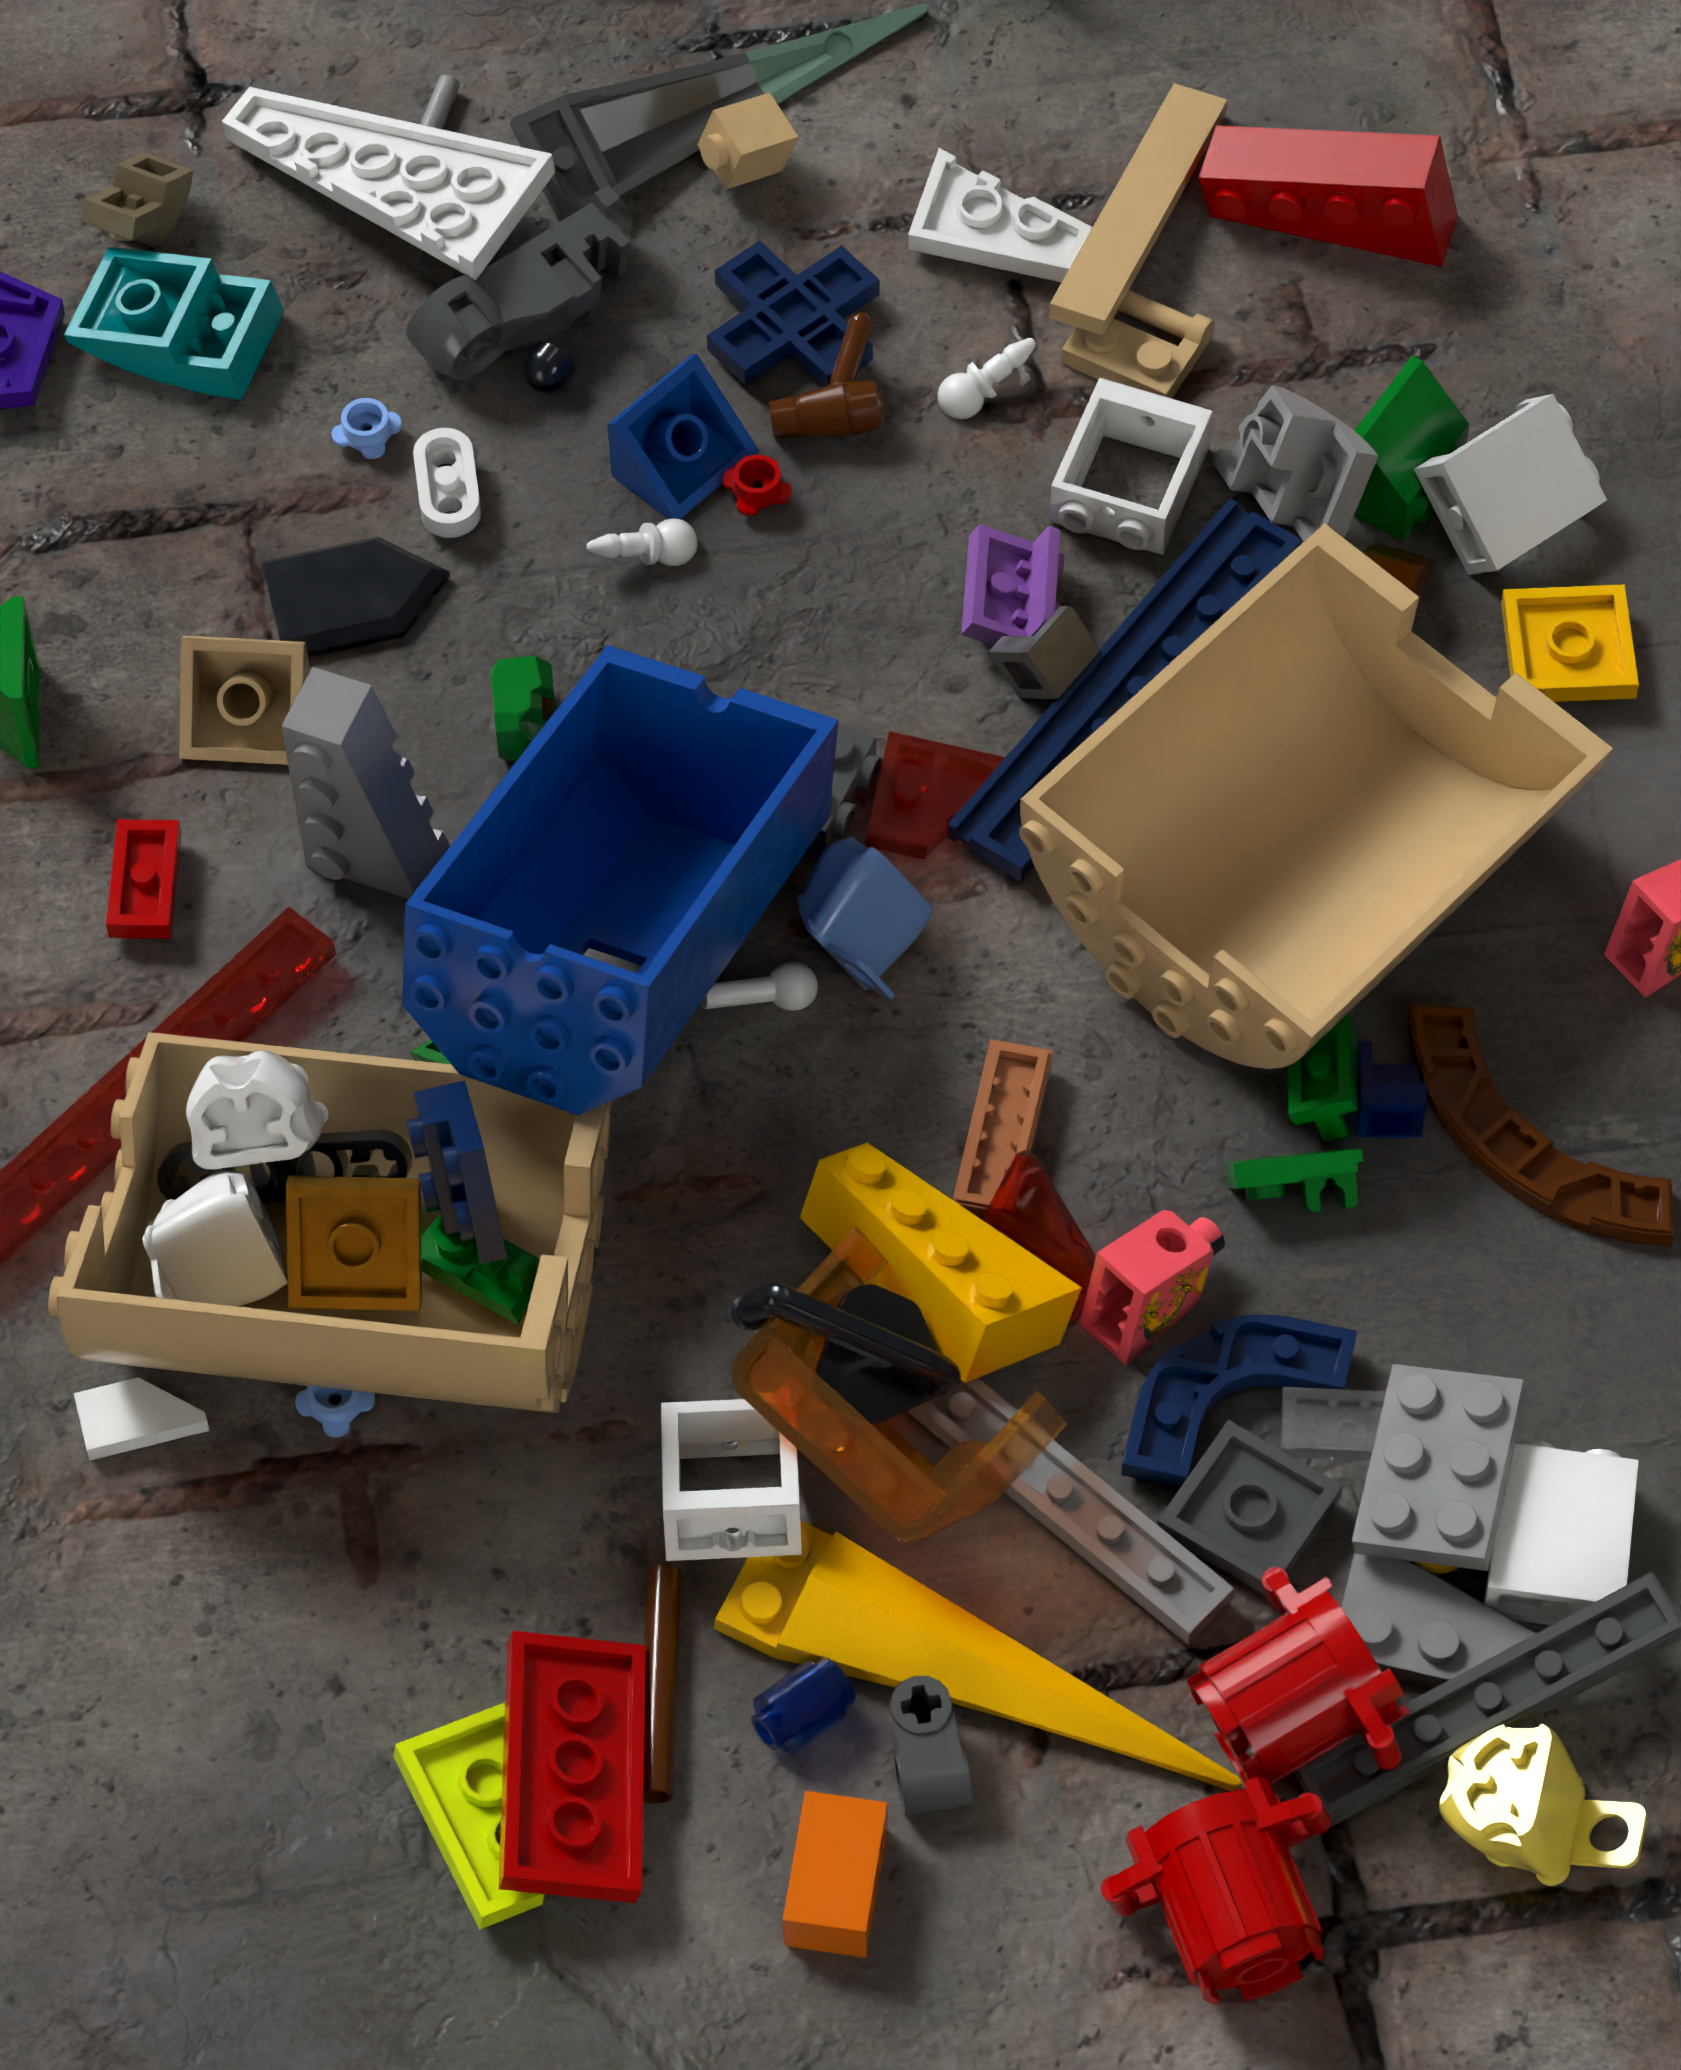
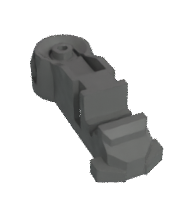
[406,185,632,381]

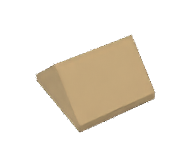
[179,635,310,765]

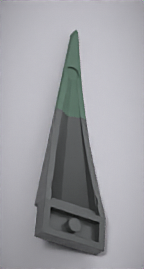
[510,3,929,222]

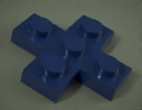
[707,240,880,387]

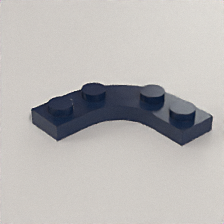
[1121,1314,1357,1488]

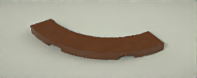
[1408,1005,1674,1247]

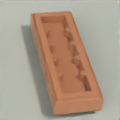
[952,1039,1053,1225]

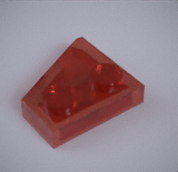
[864,731,1005,860]
[981,1150,1096,1328]

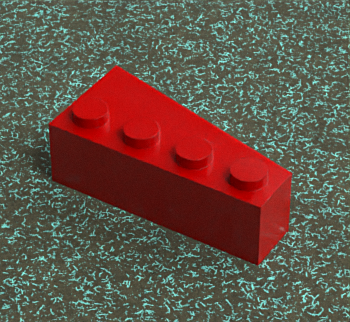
[1199,125,1458,267]

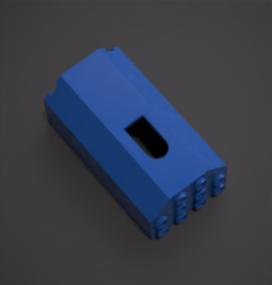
[402,645,839,1115]

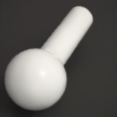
[700,961,818,1011]

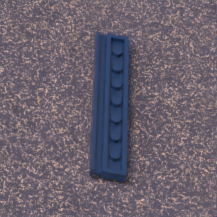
[947,498,1303,882]

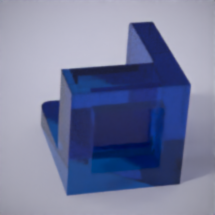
[1356,1041,1427,1138]

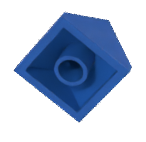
[607,354,760,519]

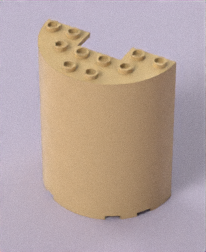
[1019,523,1613,1069]
[48,1032,611,1413]

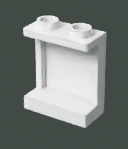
[1414,394,1607,575]
[1484,1440,1638,1625]

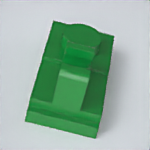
[1288,1013,1358,1142]
[1225,1147,1364,1212]
[422,1214,540,1325]

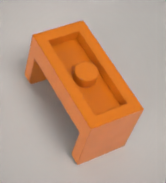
[783,1791,888,1958]

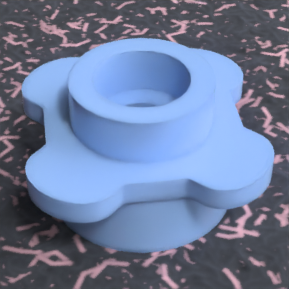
[331,398,402,459]
[295,1386,375,1437]

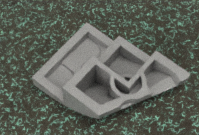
[1212,385,1378,542]

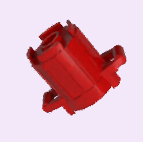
[1186,1567,1410,1785]
[1101,1777,1332,2005]

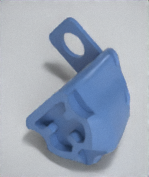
[797,837,934,1001]

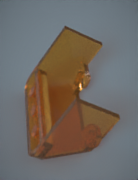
[732,1227,1067,1542]

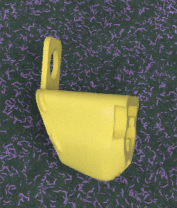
[1439,1723,1647,1886]

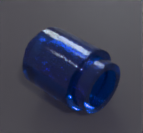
[751,1657,856,1754]

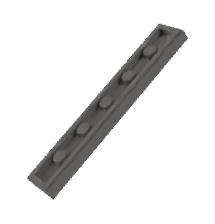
[1292,1571,1681,1827]

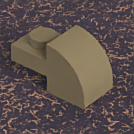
[81,152,194,248]

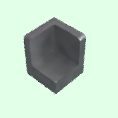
[988,606,1101,699]

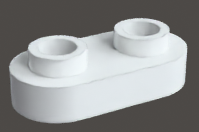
[413,428,481,538]

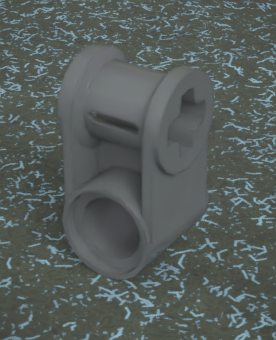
[891,1676,973,1817]

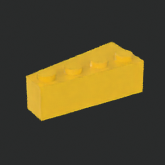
[799,1142,1082,1383]

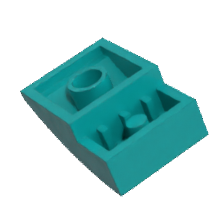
[64,247,284,400]

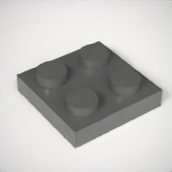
[1157,1420,1343,1596]

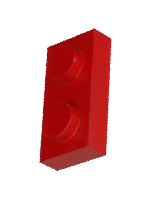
[106,819,182,939]

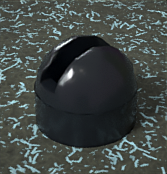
[524,341,576,393]

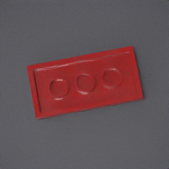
[499,1630,646,1903]

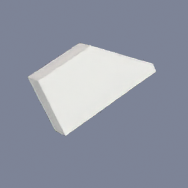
[74,1377,210,1461]

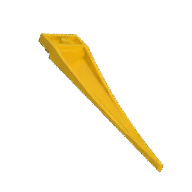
[713,1520,1243,1791]

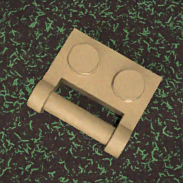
[1061,290,1215,399]

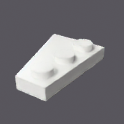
[908,148,1092,282]

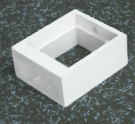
[1050,378,1212,555]
[661,1397,802,1561]

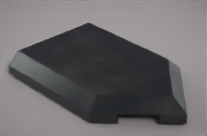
[261,537,450,657]

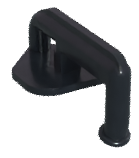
[731,1282,961,1425]

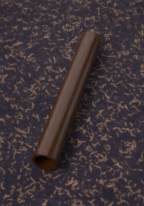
[643,1564,681,1803]

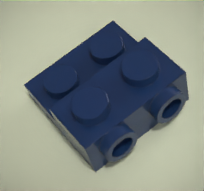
[406,1080,507,1264]

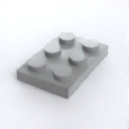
[1352,1364,1527,1571]

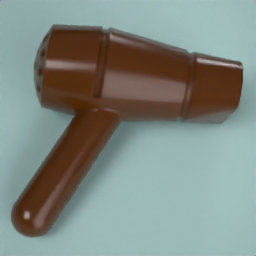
[769,312,885,438]

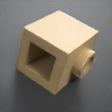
[697,93,799,189]

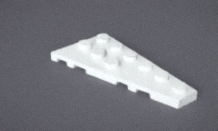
[222,87,555,280]

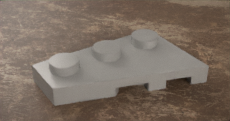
[1341,1552,1536,1688]

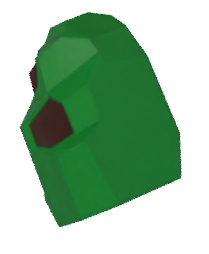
[490,655,556,761]

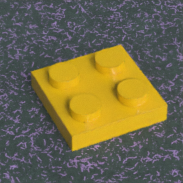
[1501,584,1639,702]

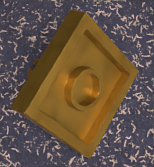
[286,1176,422,1311]

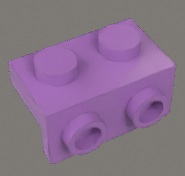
[961,524,1064,646]

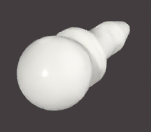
[938,338,1036,419]
[586,518,698,566]

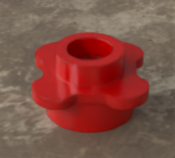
[723,455,792,516]

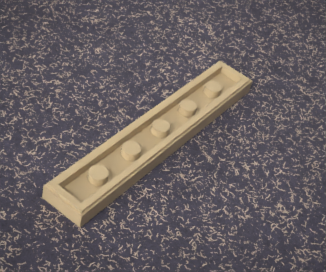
[1049,83,1227,336]

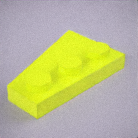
[393,1702,545,1930]

